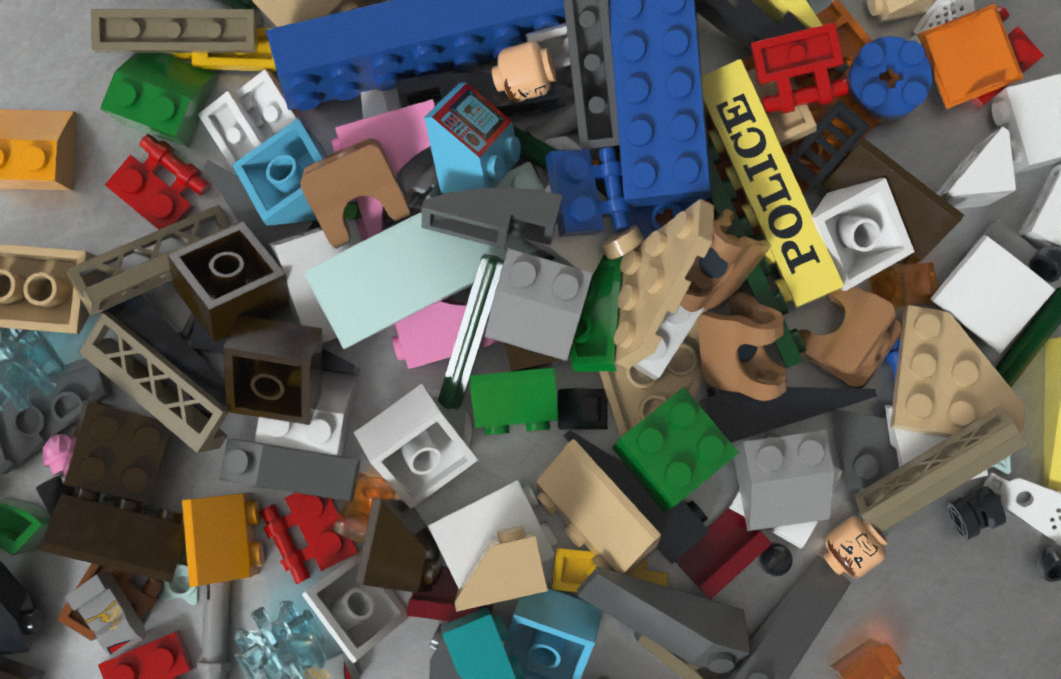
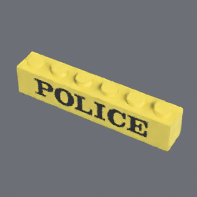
[702,59,844,309]

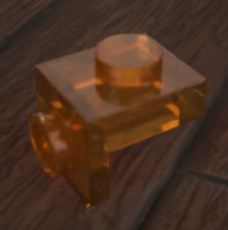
[870,262,938,308]
[333,473,396,544]

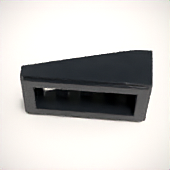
[787,100,871,190]

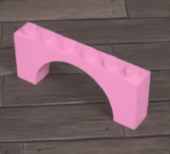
[331,99,501,369]

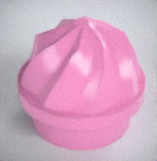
[42,434,73,476]

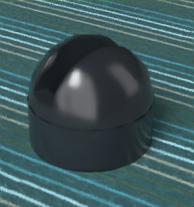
[1029,245,1061,282]
[758,542,793,576]
[1036,545,1061,582]

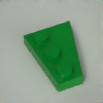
[543,255,624,372]

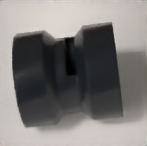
[947,486,1006,540]

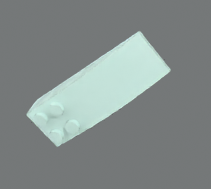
[303,161,545,349]

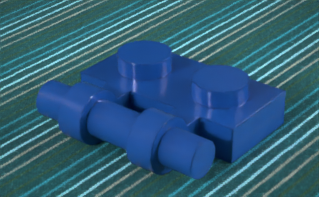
[545,147,631,237]

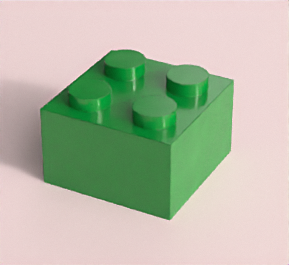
[612,387,739,513]

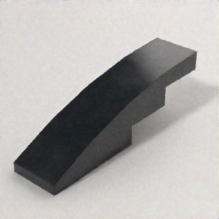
[696,0,849,81]
[395,72,567,119]
[101,293,226,419]

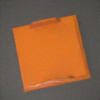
[917,3,1024,109]

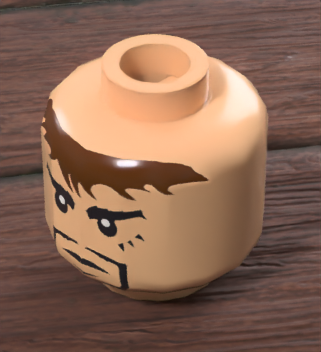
[492,41,557,102]
[824,516,888,578]

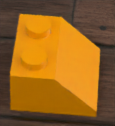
[0,109,77,191]
[182,492,264,587]

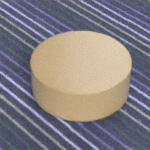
[600,224,644,259]

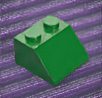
[100,53,218,148]
[469,368,558,436]

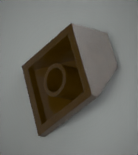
[355,498,442,593]

